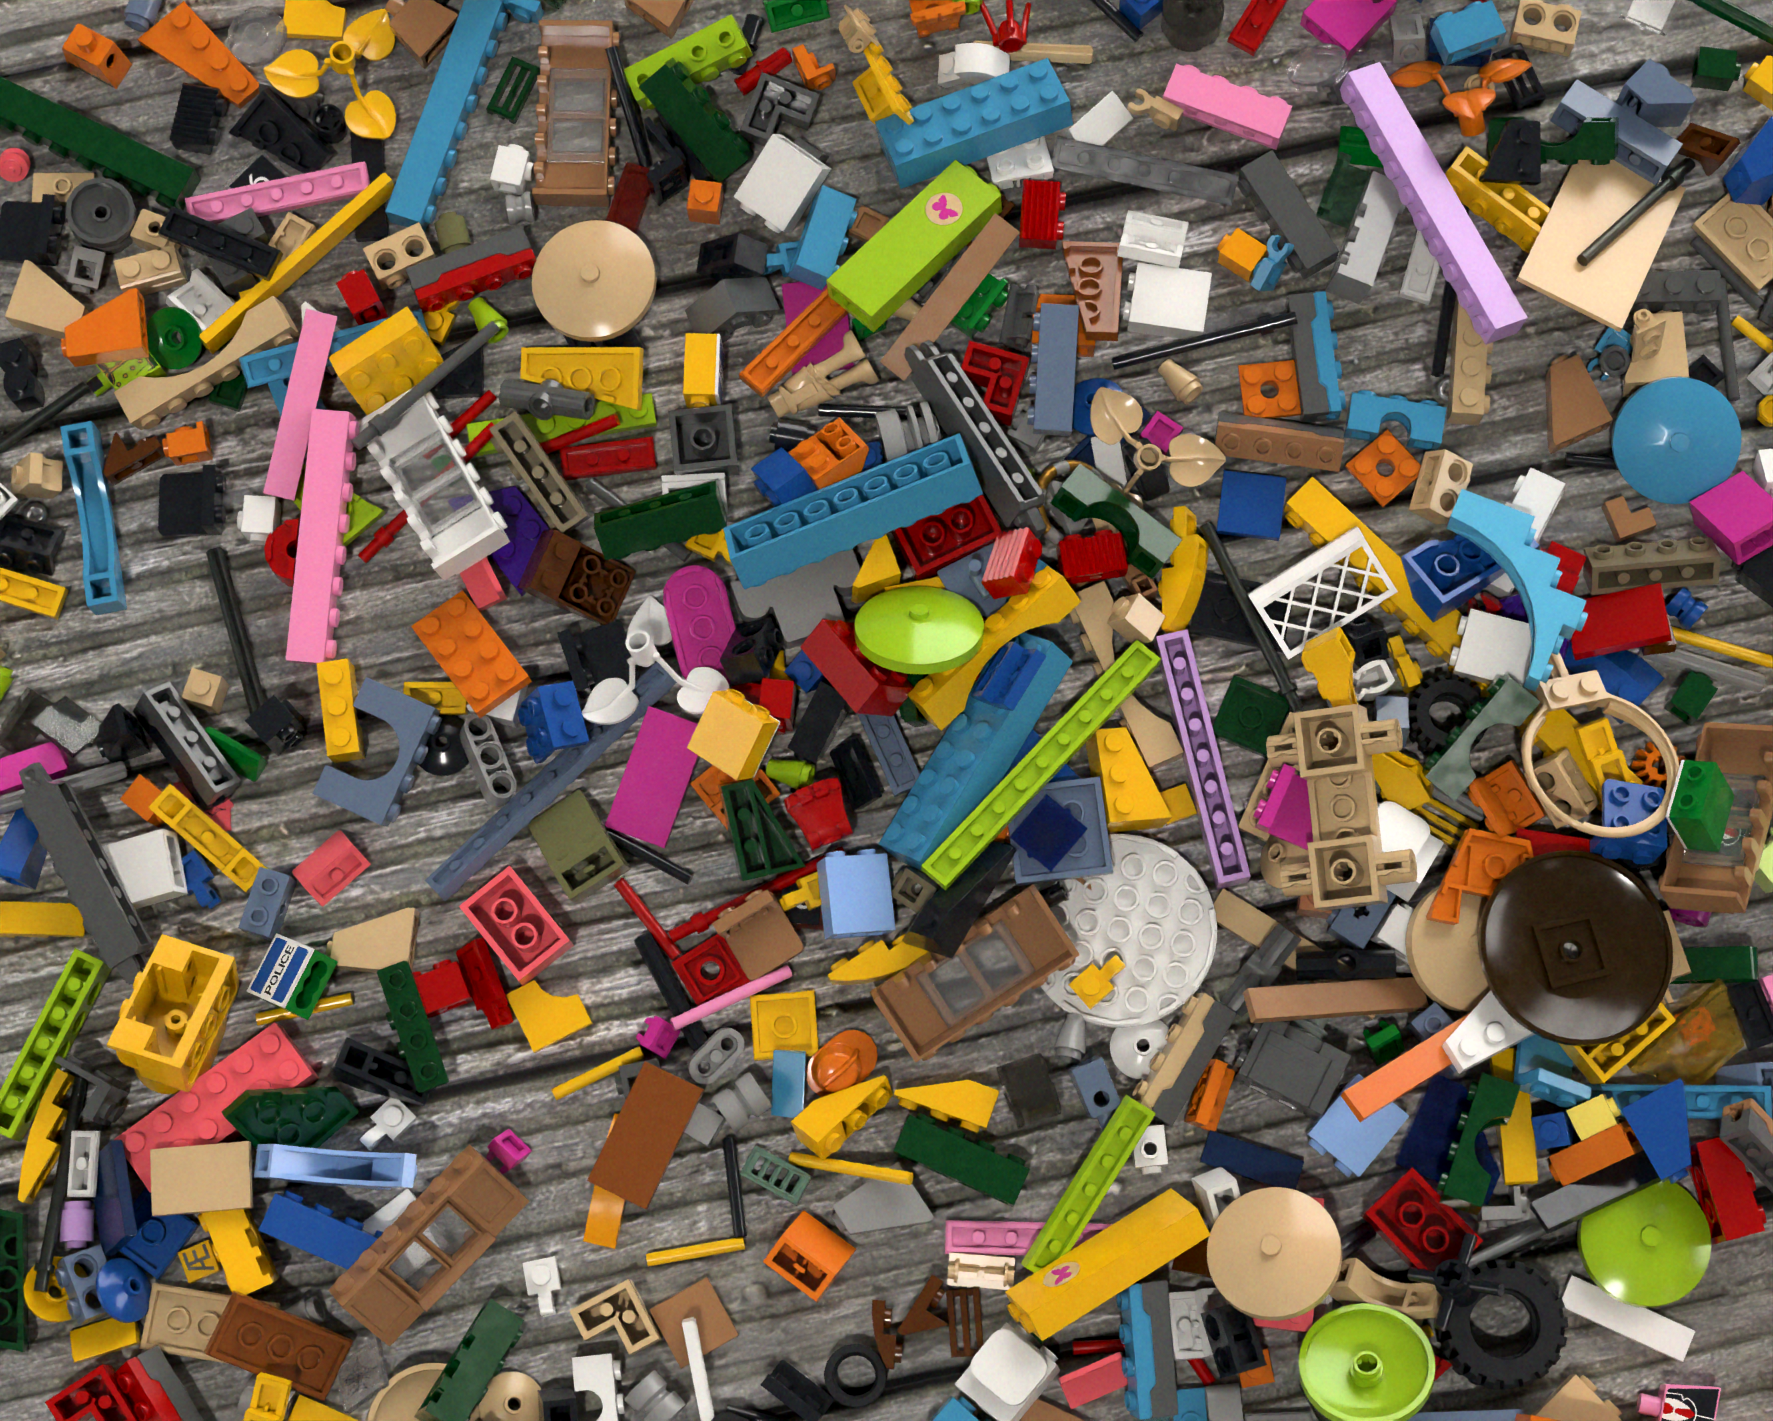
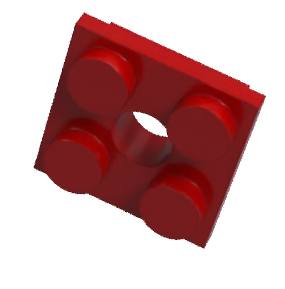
[671,934,751,1006]

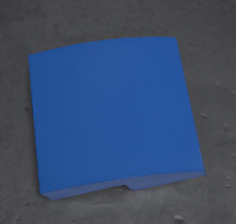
[970,642,1046,711]

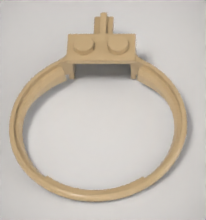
[1521,653,1680,838]

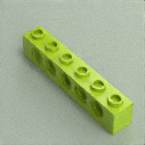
[0,948,112,1142]

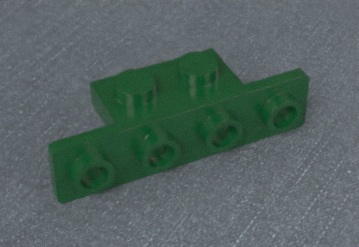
[377,961,449,1093]

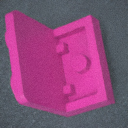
[1253,764,1313,851]

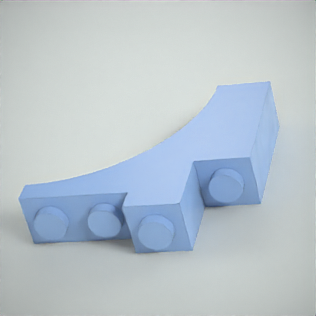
[254,1144,417,1190]

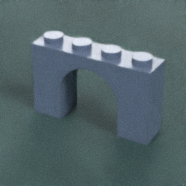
[312,677,442,827]

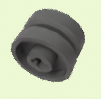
[65,178,139,255]

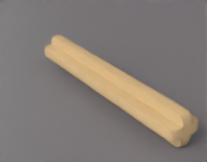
[973,40,1093,64]

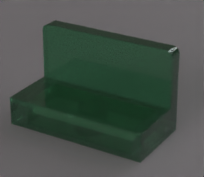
[1316,152,1371,229]

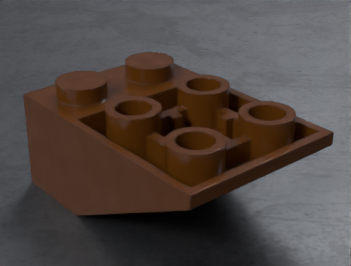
[517,529,636,625]

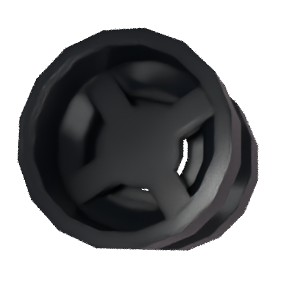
[312,104,348,144]

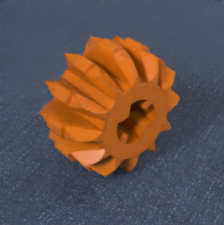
[1630,742,1685,791]

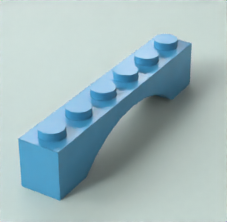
[60,421,127,615]

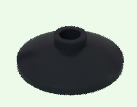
[417,715,474,776]

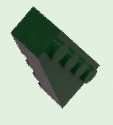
[0,1209,29,1352]
[414,1299,524,1421]

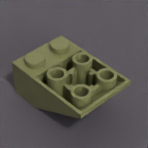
[528,789,631,904]

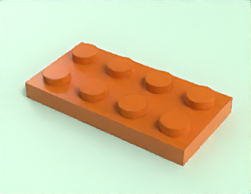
[411,590,532,719]

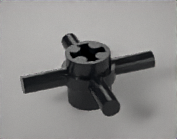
[1408,1233,1504,1331]

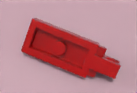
[456,937,513,1030]

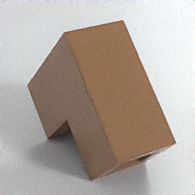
[1601,496,1657,543]
[1122,564,1158,602]

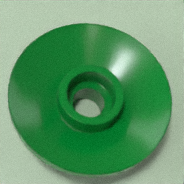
[147,307,203,369]

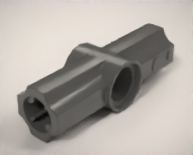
[498,379,595,420]
[1220,923,1301,1017]

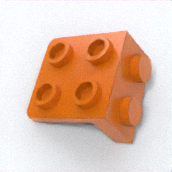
[1467,760,1547,838]

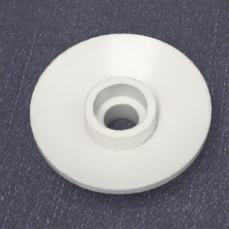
[1110,1020,1169,1080]

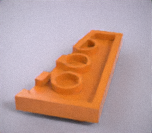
[137,1,259,109]

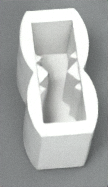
[1326,660,1395,708]

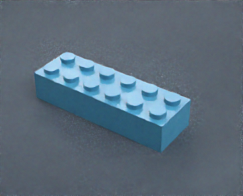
[875,58,1073,189]

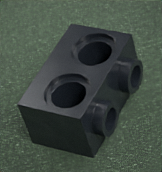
[696,233,768,282]
[720,617,783,686]
[1200,1304,1267,1379]

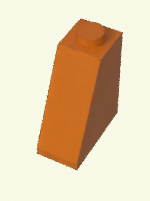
[61,288,149,367]
[1549,1120,1644,1187]

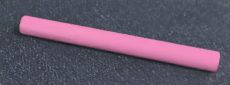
[670,965,792,1031]

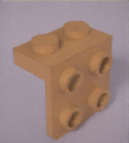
[712,890,804,981]

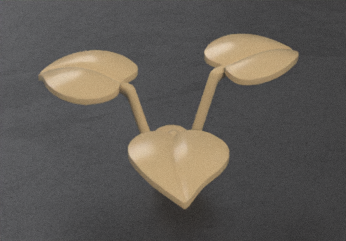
[1090,387,1226,533]

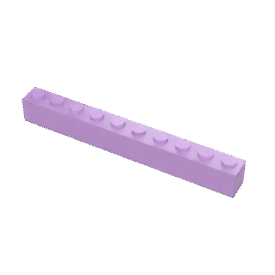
[1339,62,1528,345]

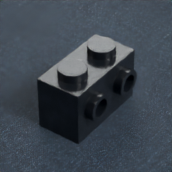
[245,695,307,756]

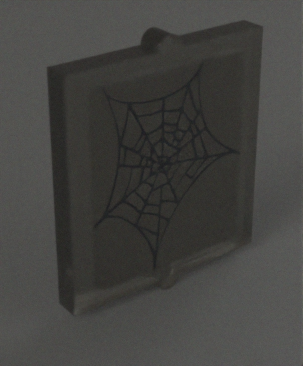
[30,696,101,758]

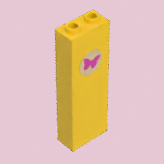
[1005,1188,1210,1341]

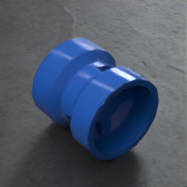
[1666,587,1708,631]

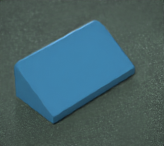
[771,1050,806,1118]

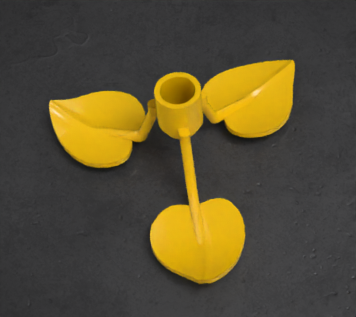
[263,8,396,140]

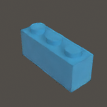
[788,185,857,290]

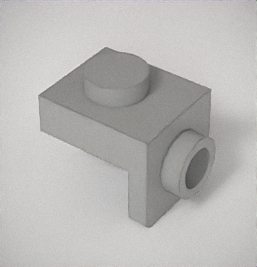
[1477,1186,1527,1228]

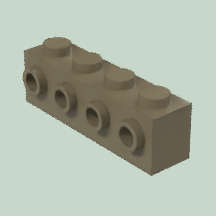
[489,411,591,535]
[1583,536,1721,595]

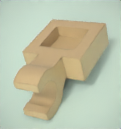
[1128,89,1184,131]

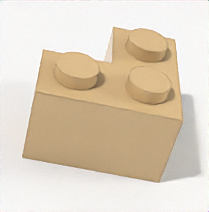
[570,1279,662,1355]

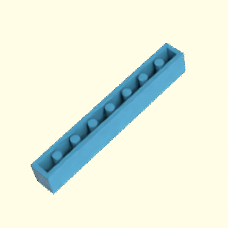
[385,0,508,233]

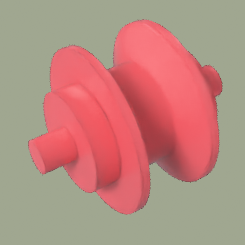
[0,148,31,182]

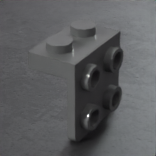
[54,1054,128,1127]

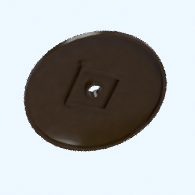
[1478,850,1673,1046]

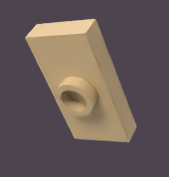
[32,173,97,206]
[268,212,316,265]

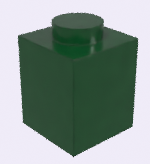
[1691,46,1741,91]
[1664,671,1718,726]

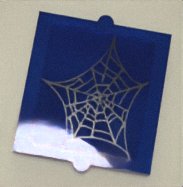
[1010,794,1088,872]

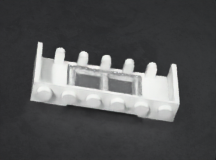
[359,388,510,581]

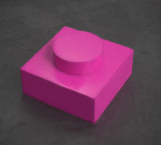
[1139,411,1183,455]

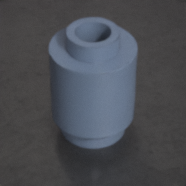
[124,0,162,32]

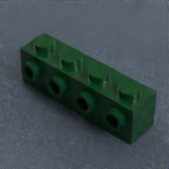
[639,57,753,183]
[594,480,727,561]
[893,1113,1030,1208]

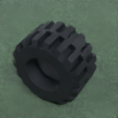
[1409,674,1488,756]

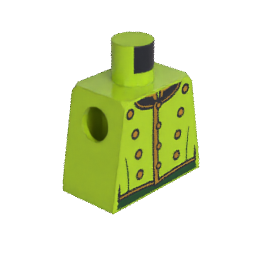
[86,352,167,397]

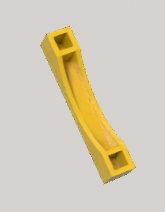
[907,566,1081,731]
[1301,626,1434,810]

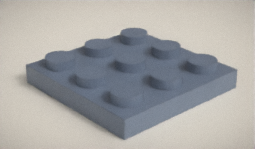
[1008,776,1113,886]

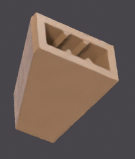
[1545,354,1613,454]

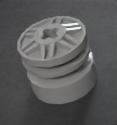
[875,401,942,463]

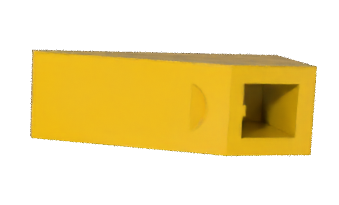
[791,1075,893,1160]
[893,1080,1000,1134]

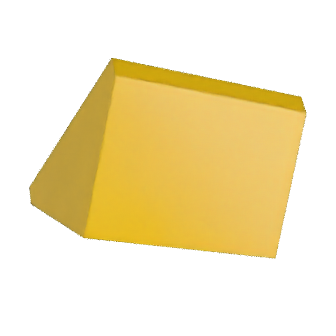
[851,534,901,604]

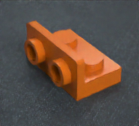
[1184,1059,1235,1132]

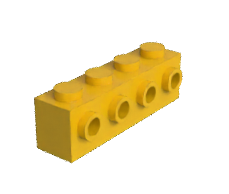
[1445,146,1550,253]

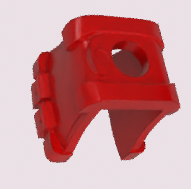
[784,777,853,852]

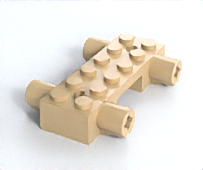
[1266,704,1417,911]

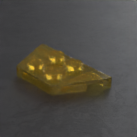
[1627,978,1745,1085]

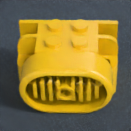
[107,934,239,1094]

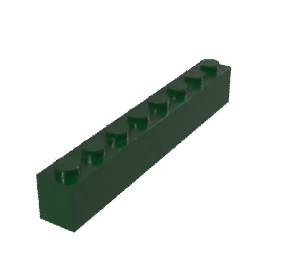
[0,77,201,211]

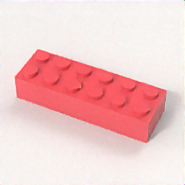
[114,1022,319,1193]

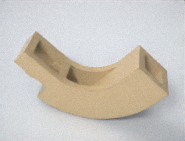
[1329,1258,1443,1326]

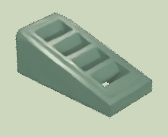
[740,1145,813,1206]

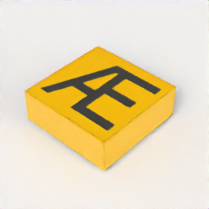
[178,1240,222,1284]

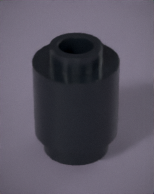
[769,419,815,452]

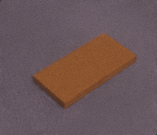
[587,1061,704,1210]
[204,1291,353,1401]

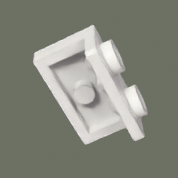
[166,268,236,332]

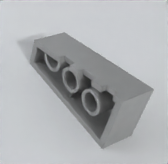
[1325,171,1406,304]

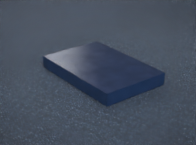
[94,1140,137,1256]

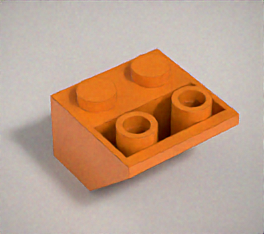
[788,417,869,490]
[763,1210,857,1303]

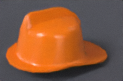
[806,1030,878,1097]

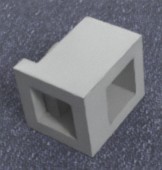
[66,245,105,295]
[1007,403,1046,457]

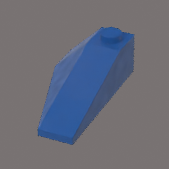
[1401,535,1540,623]
[1564,640,1665,724]

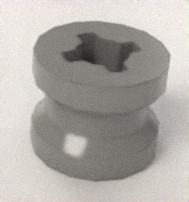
[505,191,535,225]

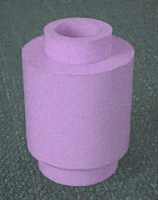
[60,1201,94,1249]

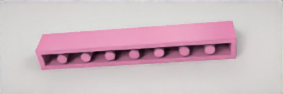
[286,409,359,665]

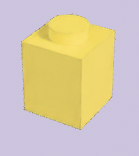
[1566,1093,1622,1141]

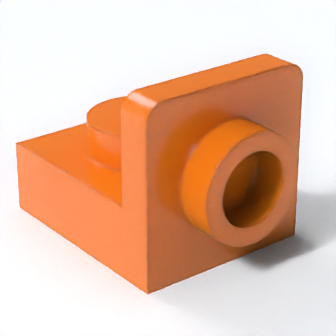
[792,44,836,91]

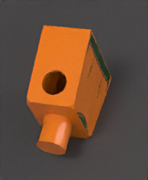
[62,23,132,89]

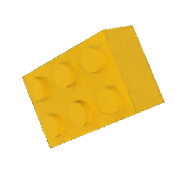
[328,306,444,415]

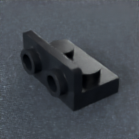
[0,515,64,576]
[761,1360,834,1421]

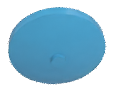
[1611,376,1742,504]

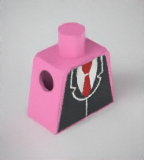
[1636,1384,1721,1421]

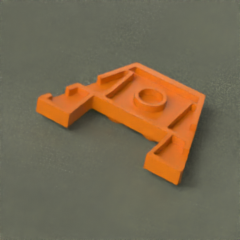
[1426,828,1534,925]

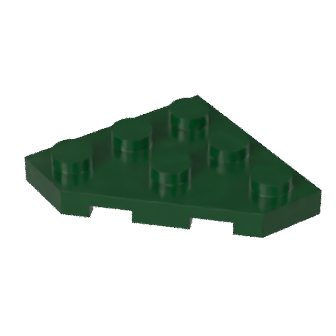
[222,1086,359,1149]

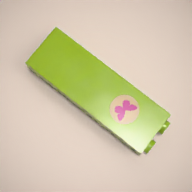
[826,160,1002,333]

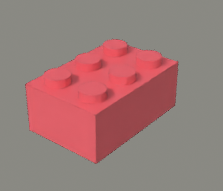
[459,866,574,985]

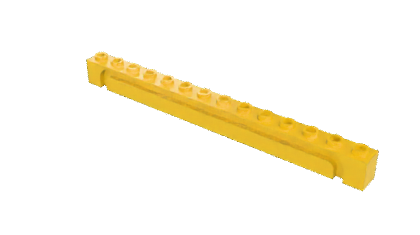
[1284,476,1643,812]

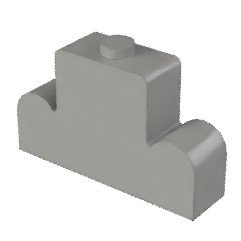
[730,549,860,649]

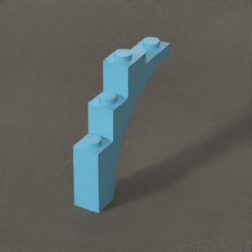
[1446,489,1588,692]

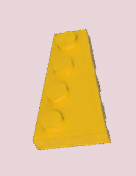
[520,347,644,411]

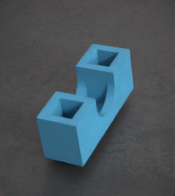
[1344,390,1447,451]

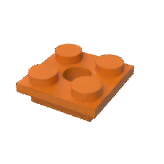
[1238,360,1301,419]
[1345,429,1421,508]

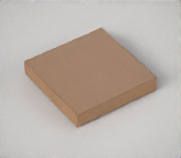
[649,1277,739,1369]

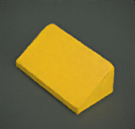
[70,1318,141,1363]

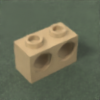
[1509,0,1582,57]
[363,222,436,290]
[1409,449,1473,525]
[1524,748,1600,829]

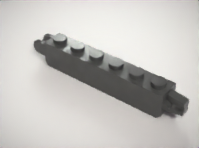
[904,340,1047,538]
[19,762,152,985]

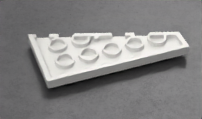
[1442,943,1578,1074]

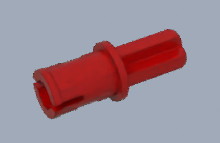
[734,47,793,96]

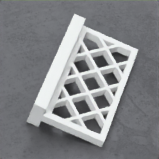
[1247,526,1398,660]

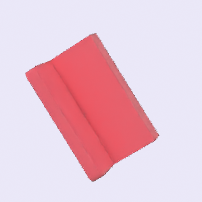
[460,557,507,612]
[292,830,371,907]
[1058,1352,1128,1409]

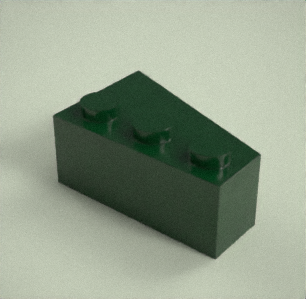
[718,778,805,881]

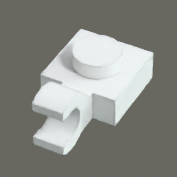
[360,1098,418,1151]
[522,1256,562,1318]

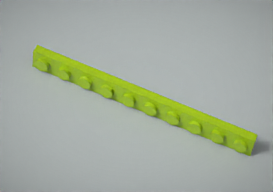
[921,640,1161,891]

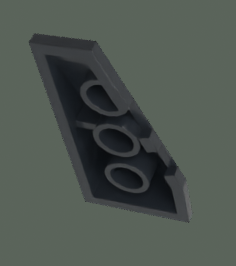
[902,841,1017,959]

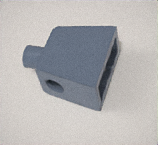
[1066,1056,1121,1131]

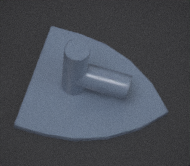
[937,543,1007,618]

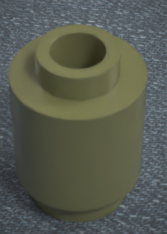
[434,212,471,254]

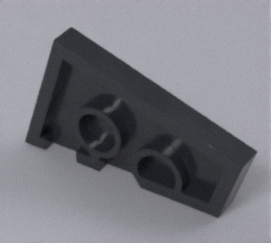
[228,88,333,174]

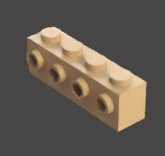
[1447,298,1493,426]

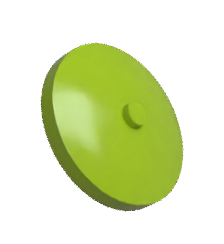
[855,586,984,674]
[1577,1180,1711,1308]
[1299,1303,1435,1421]

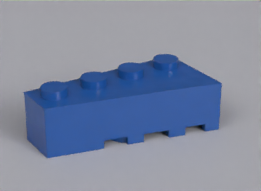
[259,1190,390,1270]

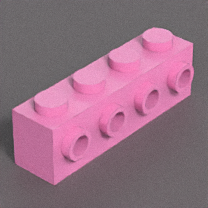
[1163,63,1292,150]

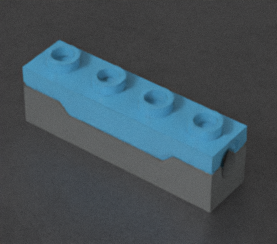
[1285,291,1346,424]
[1116,1277,1178,1420]

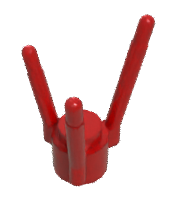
[980,0,1031,53]

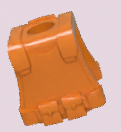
[909,0,966,39]

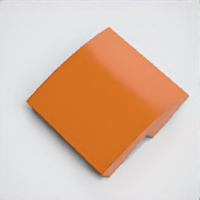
[689,765,781,831]

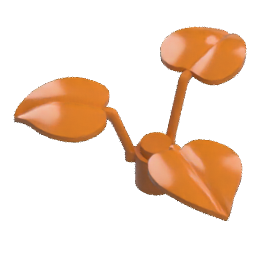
[1389,58,1532,137]

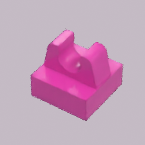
[636,1016,681,1059]
[486,1129,532,1174]

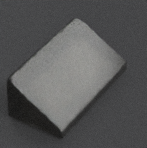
[0,687,57,754]

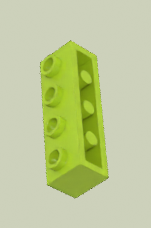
[624,14,753,111]

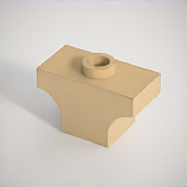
[11,452,63,500]

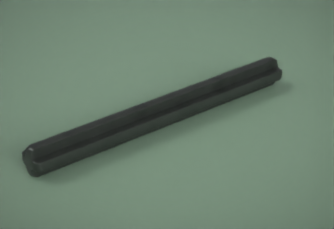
[206,547,265,715]

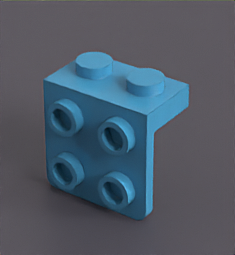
[1513,1034,1591,1108]

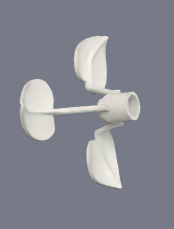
[582,596,730,725]

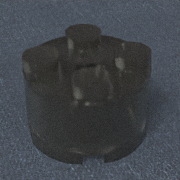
[1161,0,1224,52]
[996,1053,1062,1129]

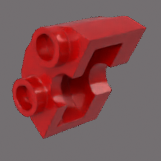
[264,518,300,587]

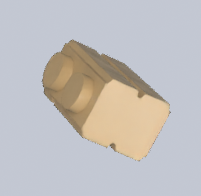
[114,244,188,296]

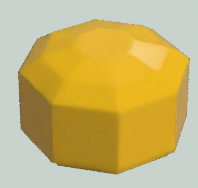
[1756,395,1773,427]

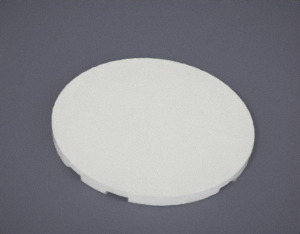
[1034,834,1217,1028]

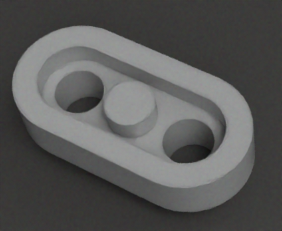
[687,1027,744,1085]

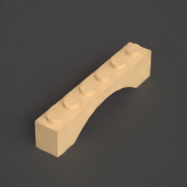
[114,296,300,430]
[1068,581,1184,772]

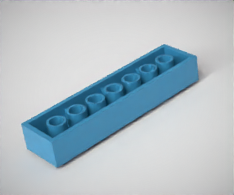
[723,433,983,590]
[878,632,1073,871]

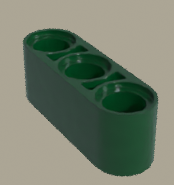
[1670,946,1759,984]

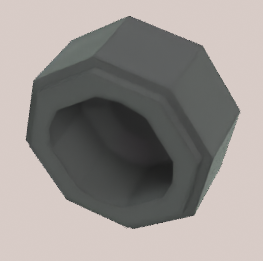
[1598,345,1631,378]

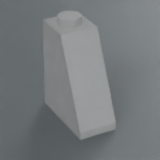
[831,1162,935,1235]

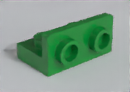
[949,273,1009,339]

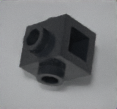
[1341,617,1390,668]

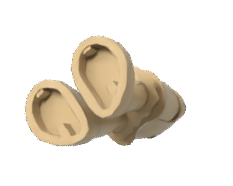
[767,330,879,418]

